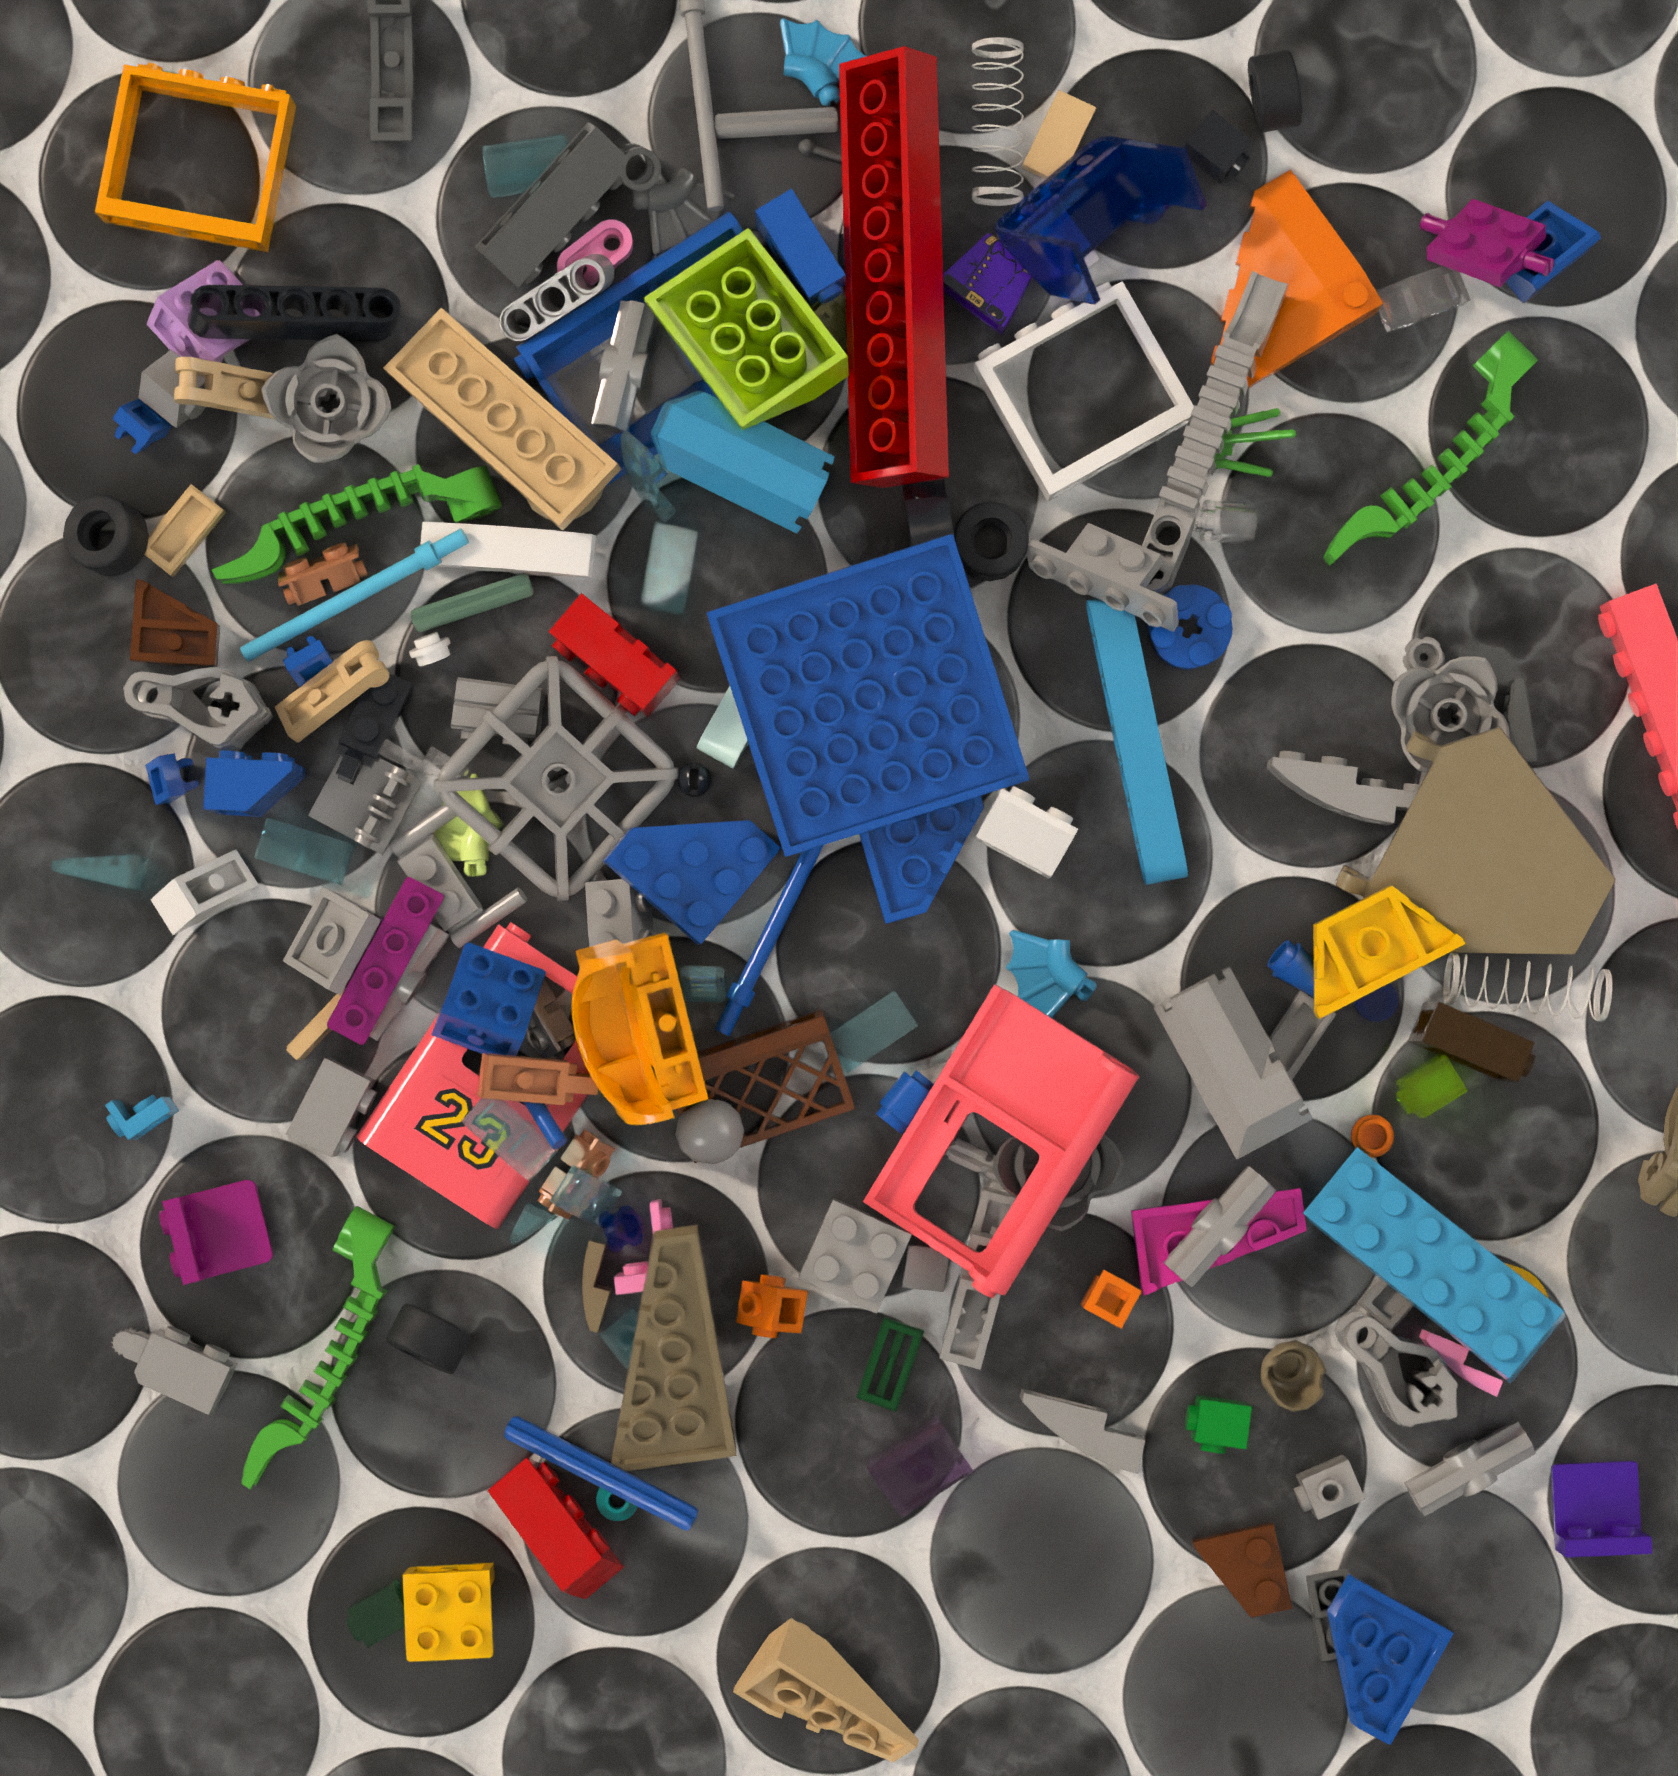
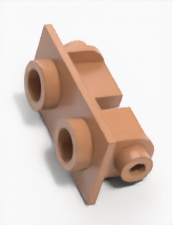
[278,543,368,606]
[537,1129,615,1220]

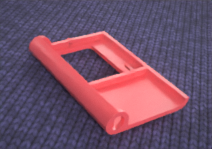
[863,985,1139,1298]

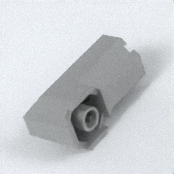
[1154,966,1313,1160]

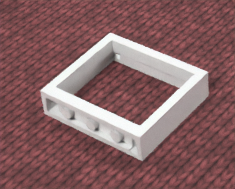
[973,281,1194,502]

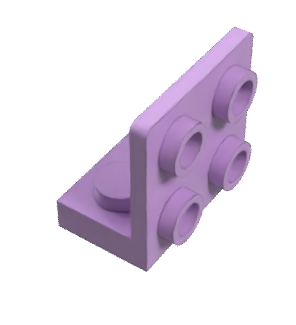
[146,260,261,363]

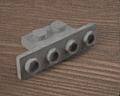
[1027,523,1179,632]
[585,837,656,979]

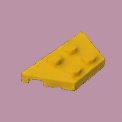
[1313,886,1465,1019]

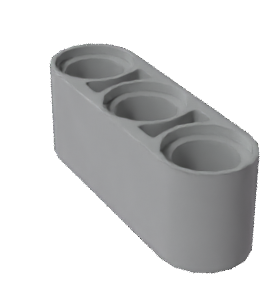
[499,254,614,341]

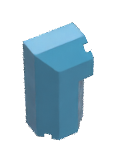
[650,390,834,534]

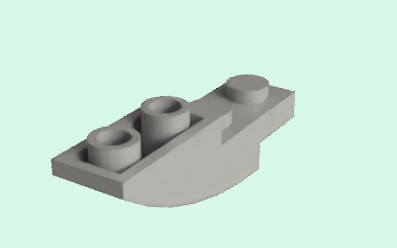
[1267,751,1420,826]

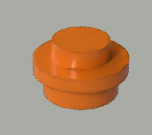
[1351,1115,1394,1157]

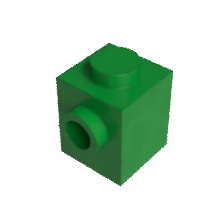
[1185,1395,1252,1454]

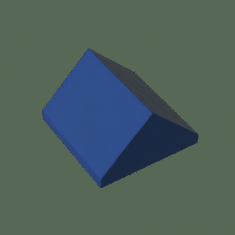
[1506,201,1601,304]

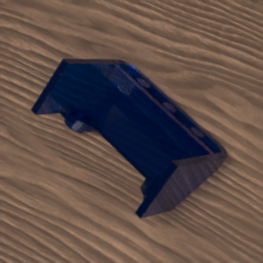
[994,136,1207,305]

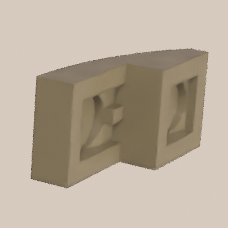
[582,1238,613,1333]

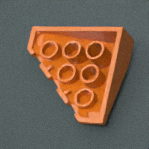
[1210,170,1383,389]

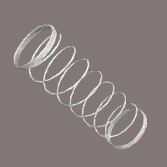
[972,37,1024,206]
[1443,953,1612,1022]

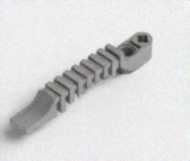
[1142,271,1288,595]

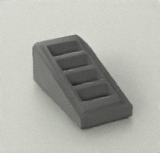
[1503,677,1538,764]

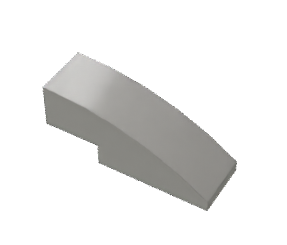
[1020,1389,1145,1474]

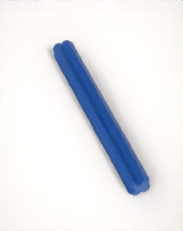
[504,1416,698,1531]

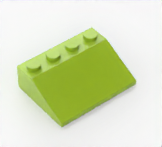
[644,228,849,430]

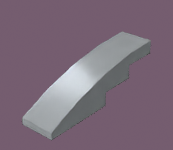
[939,1186,1017,1370]

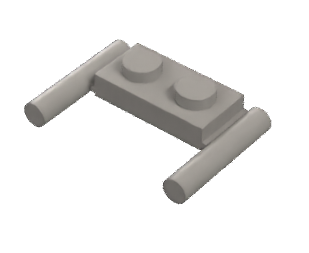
[389,804,528,948]

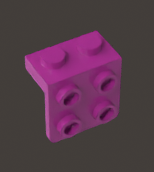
[159,1179,273,1285]

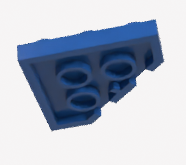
[859,796,984,924]
[603,820,781,945]
[1327,1574,1454,1745]

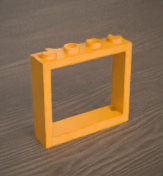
[95,62,296,252]

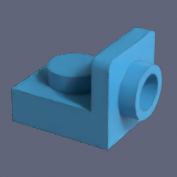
[105,1095,179,1140]

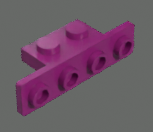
[327,877,444,1045]

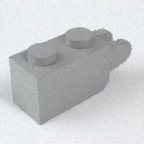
[111,1326,238,1415]

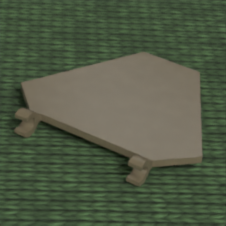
[1336,727,1616,954]

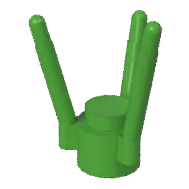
[1214,408,1296,477]

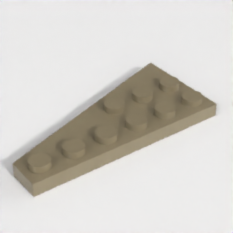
[610,1225,737,1471]

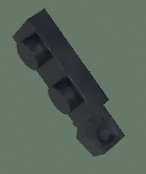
[336,673,414,785]

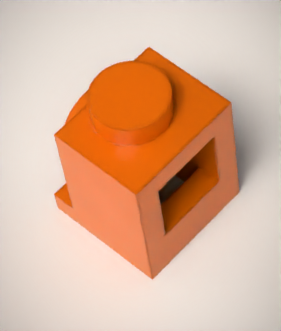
[1080,1270,1142,1329]

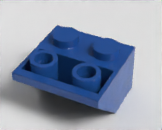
[203,750,306,817]

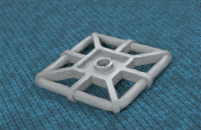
[433,656,679,901]

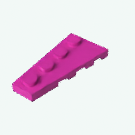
[1131,1188,1307,1296]

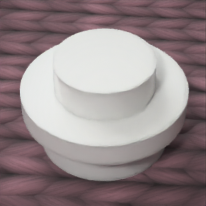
[409,632,451,666]

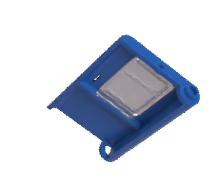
[513,211,743,487]

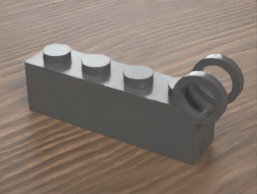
[475,122,661,287]

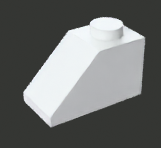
[151,849,259,935]

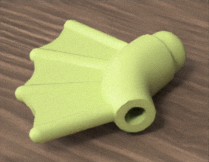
[433,774,504,877]

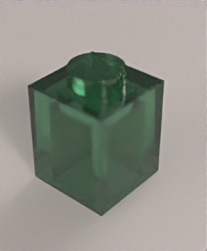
[346,1578,405,1648]

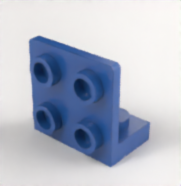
[431,942,546,1056]

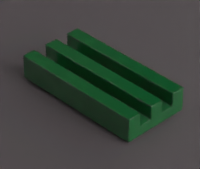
[856,1316,924,1412]

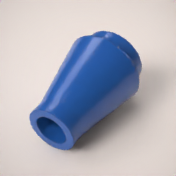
[1267,940,1314,998]

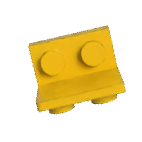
[403,1563,495,1662]

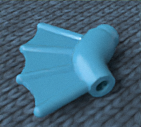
[780,18,866,107]
[1006,930,1097,1018]

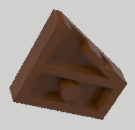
[130,579,220,667]
[1192,1522,1293,1618]

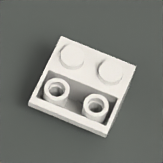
[975,787,1078,879]

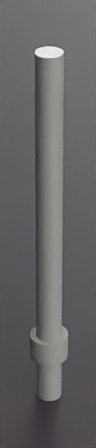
[679,0,724,211]

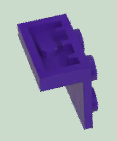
[1551,1461,1652,1557]

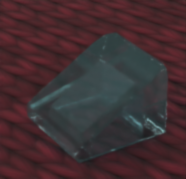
[509,1201,559,1245]

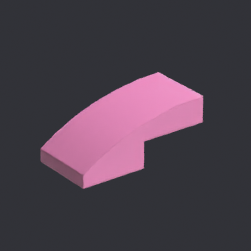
[1419,1329,1503,1397]

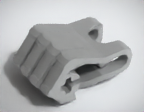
[123,667,273,751]
[1334,1311,1458,1427]

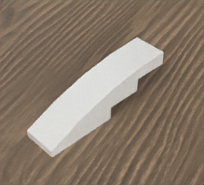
[420,522,596,578]

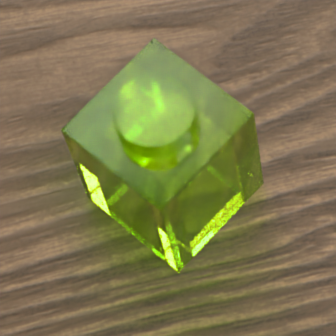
[1395,1055,1468,1118]

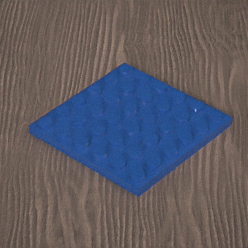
[706,534,1030,857]

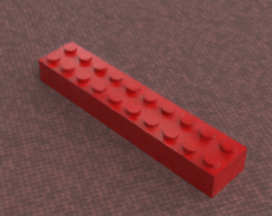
[839,46,949,488]

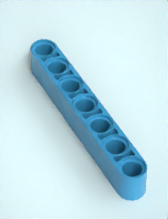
[1086,598,1188,885]

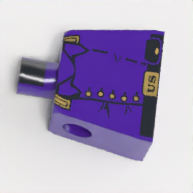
[943,226,1036,336]

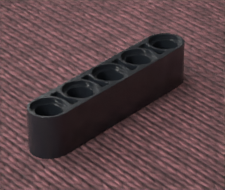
[187,285,401,341]

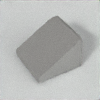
[902,1244,949,1292]

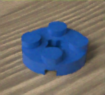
[1147,584,1233,670]

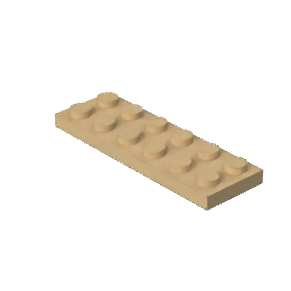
[383,308,621,531]

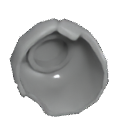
[675,1099,745,1164]

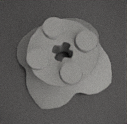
[261,334,391,463]
[1391,656,1510,773]

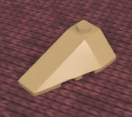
[733,1618,919,1762]

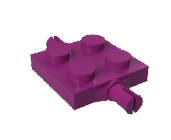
[1420,198,1554,287]

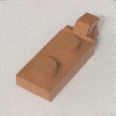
[477,1053,598,1105]

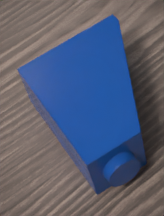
[755,188,846,306]

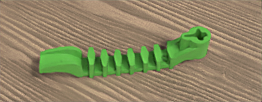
[1323,330,1538,566]
[212,464,502,584]
[241,1206,395,1490]

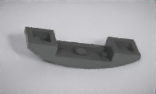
[367,0,415,142]

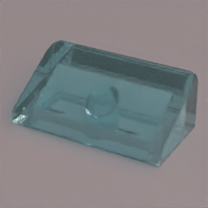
[482,134,567,197]
[641,521,698,615]

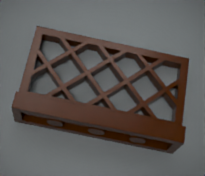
[676,1009,855,1163]

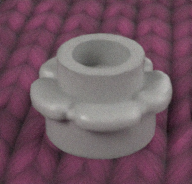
[1403,637,1445,671]

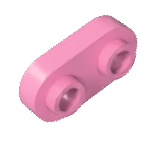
[557,220,633,285]

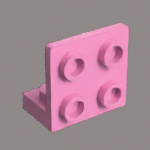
[614,1199,673,1295]

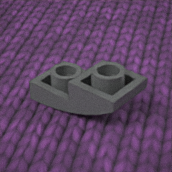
[1306,1568,1350,1662]

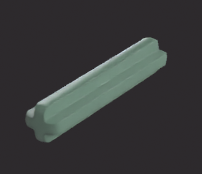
[411,573,534,632]

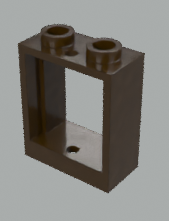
[1408,1001,1536,1082]

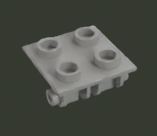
[308,755,423,855]

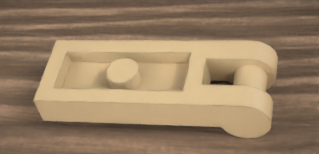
[174,357,276,420]
[275,640,389,743]

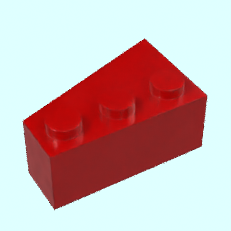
[548,593,681,718]
[487,1458,625,1600]

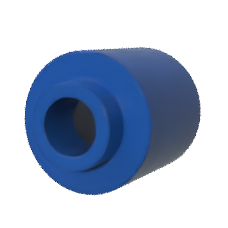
[876,1070,934,1135]

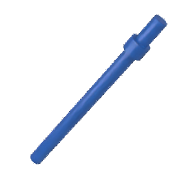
[715,845,824,1037]

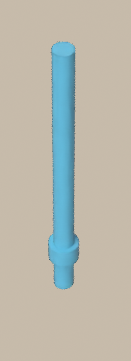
[240,528,469,662]

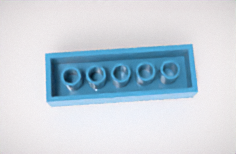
[1303,1147,1565,1384]

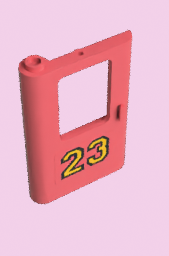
[356,922,589,1229]

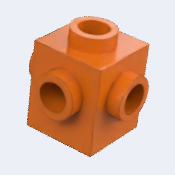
[736,1274,808,1338]

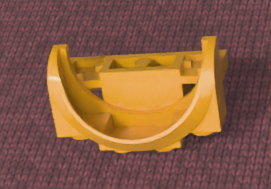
[572,933,708,1125]

